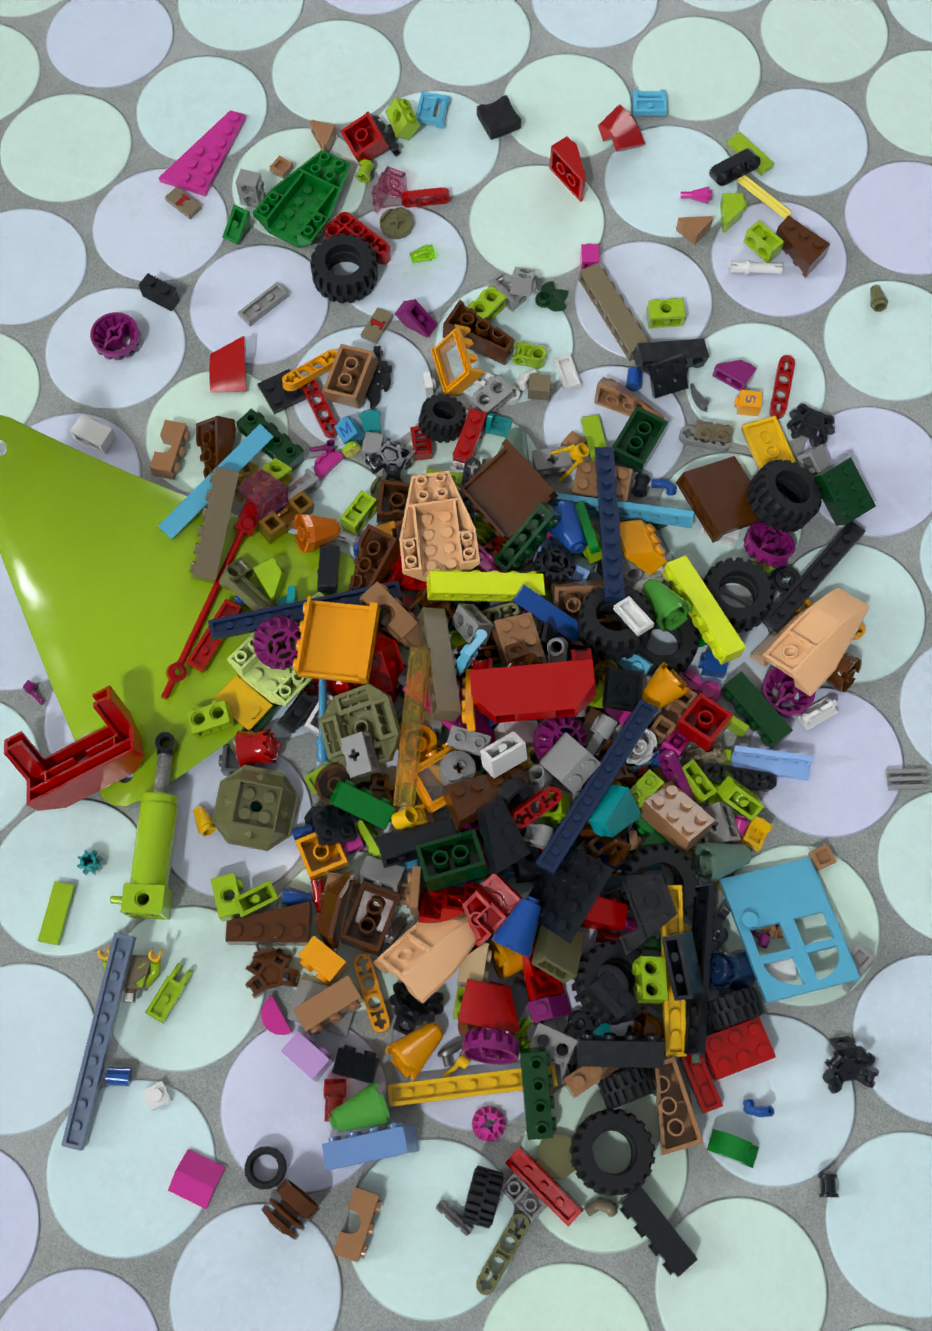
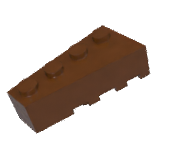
[377,480,410,522]

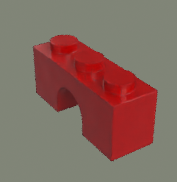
[453,408,487,465]

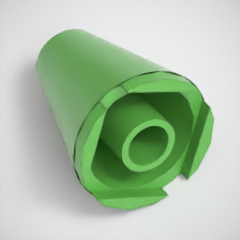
[642,579,692,632]
[328,1082,391,1132]

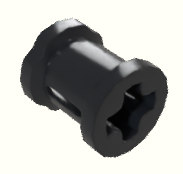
[631,473,651,498]
[818,1174,839,1197]

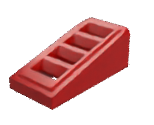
[410,426,433,461]

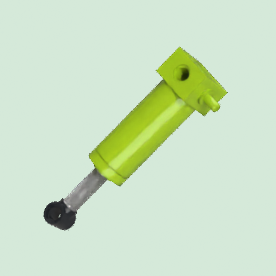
[110,732,179,920]

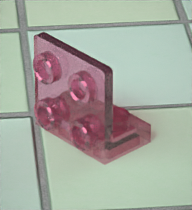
[371,166,407,214]
[236,469,288,520]

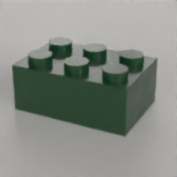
[612,406,669,473]
[813,457,876,526]
[415,829,488,892]

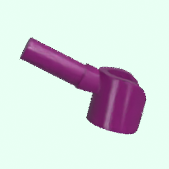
[310,439,335,453]
[23,680,45,705]
[751,930,770,949]

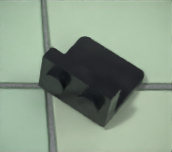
[304,804,357,846]

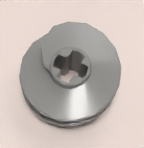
[439,750,476,785]

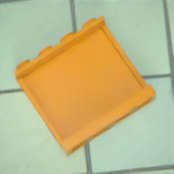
[293,596,380,684]

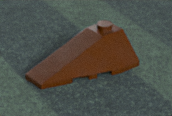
[196,416,236,478]
[348,524,401,591]

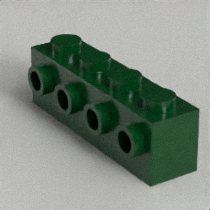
[236,408,305,472]
[493,502,562,573]
[721,671,793,749]
[519,1047,557,1140]

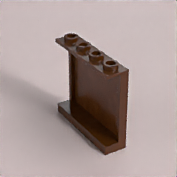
[457,439,558,541]
[676,456,763,543]

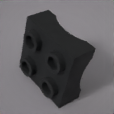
[477,95,521,140]

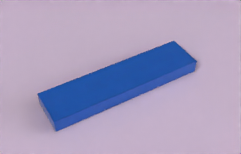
[512,585,580,641]

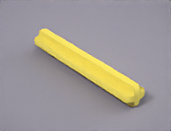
[737,175,792,219]

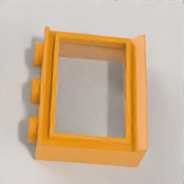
[431,324,484,397]
[405,742,479,813]

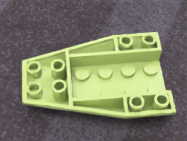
[227,592,325,706]

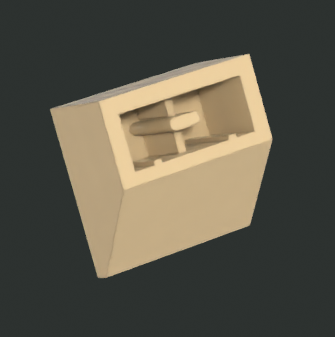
[457,943,492,987]

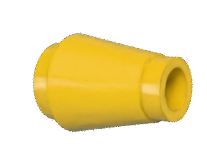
[193,806,216,837]

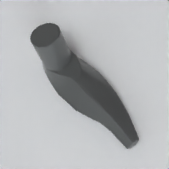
[690,384,709,412]

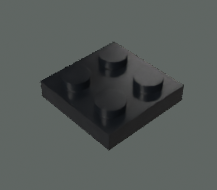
[648,353,688,399]
[257,369,306,415]
[602,667,644,711]

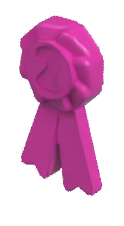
[680,668,721,702]

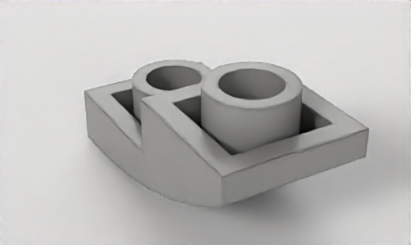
[501,1173,547,1223]

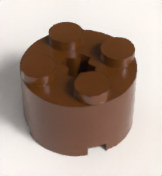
[315,764,355,804]

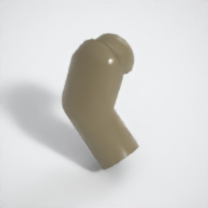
[584,1197,617,1217]

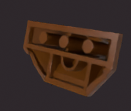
[314,870,356,954]

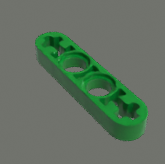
[574,501,600,554]

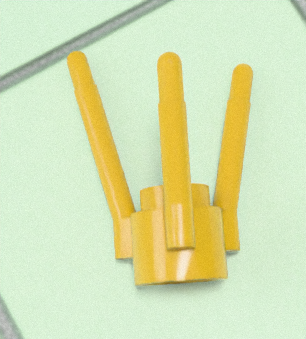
[551,443,589,482]

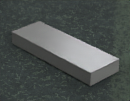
[238,282,289,326]

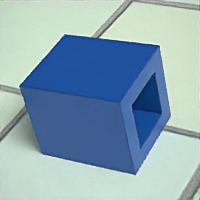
[698,651,728,679]

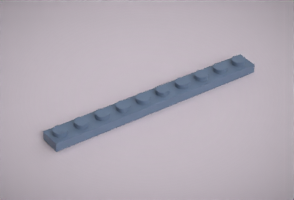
[61,933,137,1151]

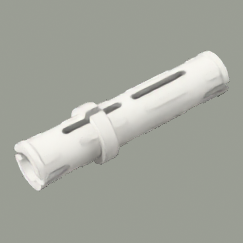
[729,260,783,275]

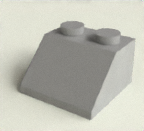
[539,732,601,794]

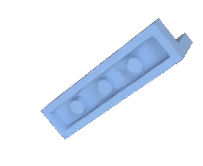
[731,745,814,781]

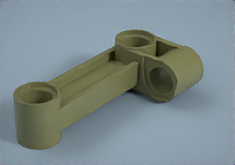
[219,557,279,611]

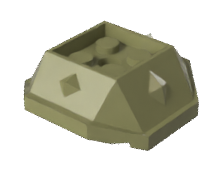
[318,684,401,768]
[212,765,299,851]

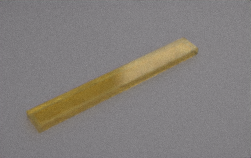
[393,647,431,807]

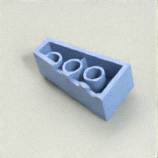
[322,1122,419,1171]

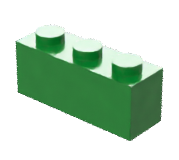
[328,779,396,830]

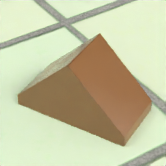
[310,120,336,152]
[676,216,713,244]

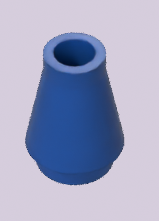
[282,887,312,907]

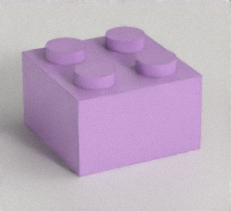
[281,1031,333,1082]

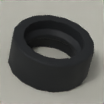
[495,778,535,816]
[244,1146,287,1190]

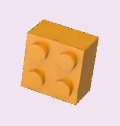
[295,832,349,881]
[298,936,349,986]

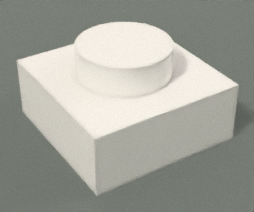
[423,372,436,397]
[143,1081,172,1111]

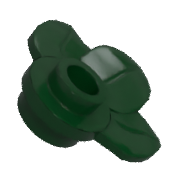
[535,281,568,312]

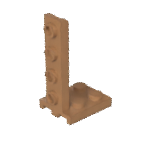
[349,866,422,916]

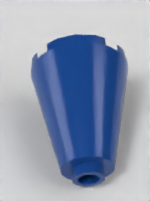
[549,500,587,553]
[492,896,541,957]

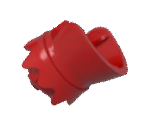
[235,728,282,767]

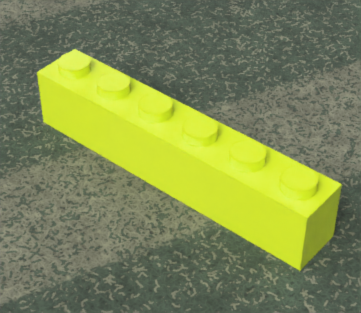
[662,555,746,665]
[426,569,545,602]

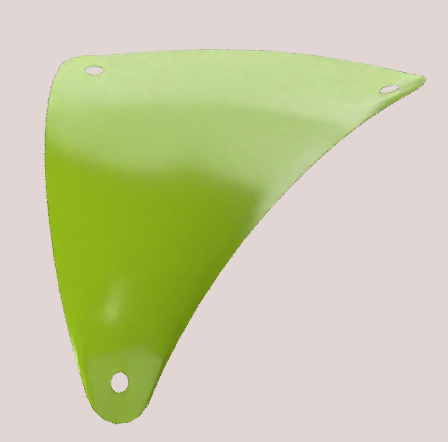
[0,415,355,807]

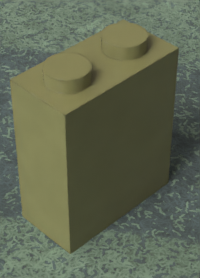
[532,924,585,983]

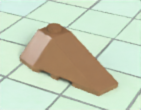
[594,377,664,419]

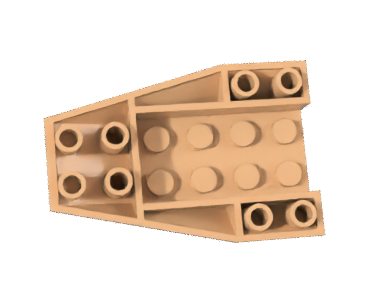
[399,471,480,582]
[750,588,870,697]
[372,911,476,1003]

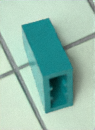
[589,785,641,837]

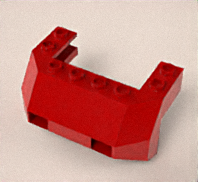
[469,648,596,723]
[4,685,144,811]

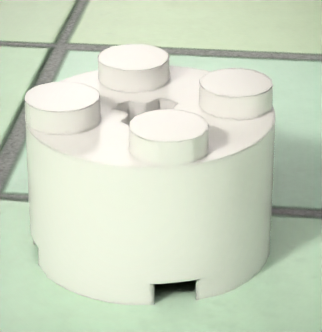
[610,724,657,765]

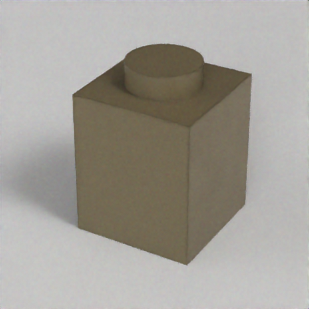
[528,374,554,400]

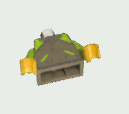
[98,945,164,1003]

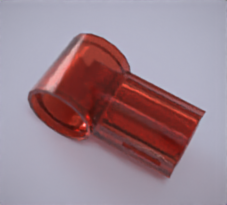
[323,1078,346,1122]

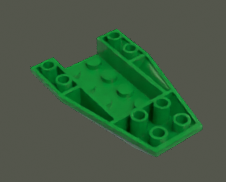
[253,150,351,248]

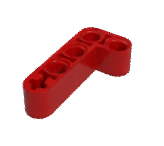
[325,212,391,265]

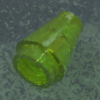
[409,244,436,263]

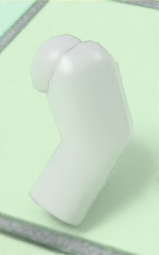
[516,368,537,391]

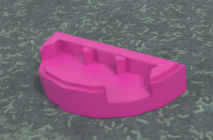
[314,451,345,481]
[261,996,292,1035]

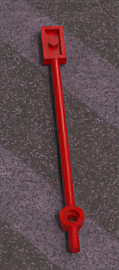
[161,495,266,700]

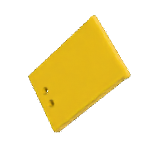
[212,675,273,732]

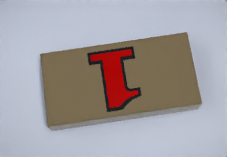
[165,186,202,219]
[361,307,393,344]

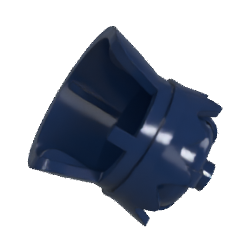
[709,950,756,991]

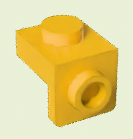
[741,816,773,852]

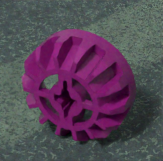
[90,312,141,360]
[743,522,796,568]
[253,616,301,670]
[761,667,816,718]
[533,716,588,760]
[461,1027,520,1064]

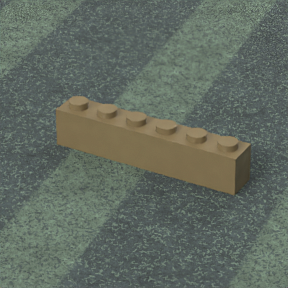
[579,263,650,361]
[189,466,239,584]
[417,607,462,721]

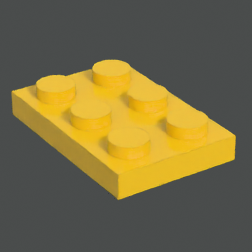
[741,416,796,470]

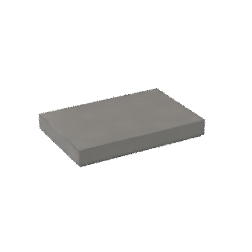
[287,978,354,1037]

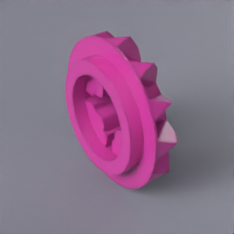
[472,1106,506,1142]

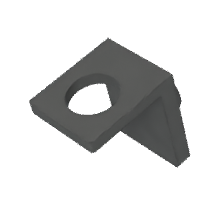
[219,745,239,776]

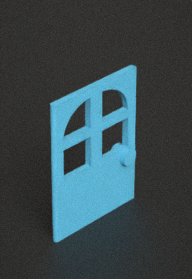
[719,858,861,1004]

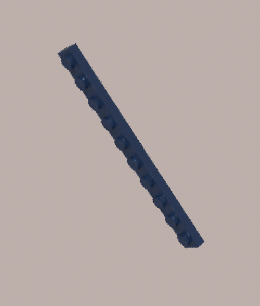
[594,447,625,602]
[208,581,403,641]
[536,699,658,875]

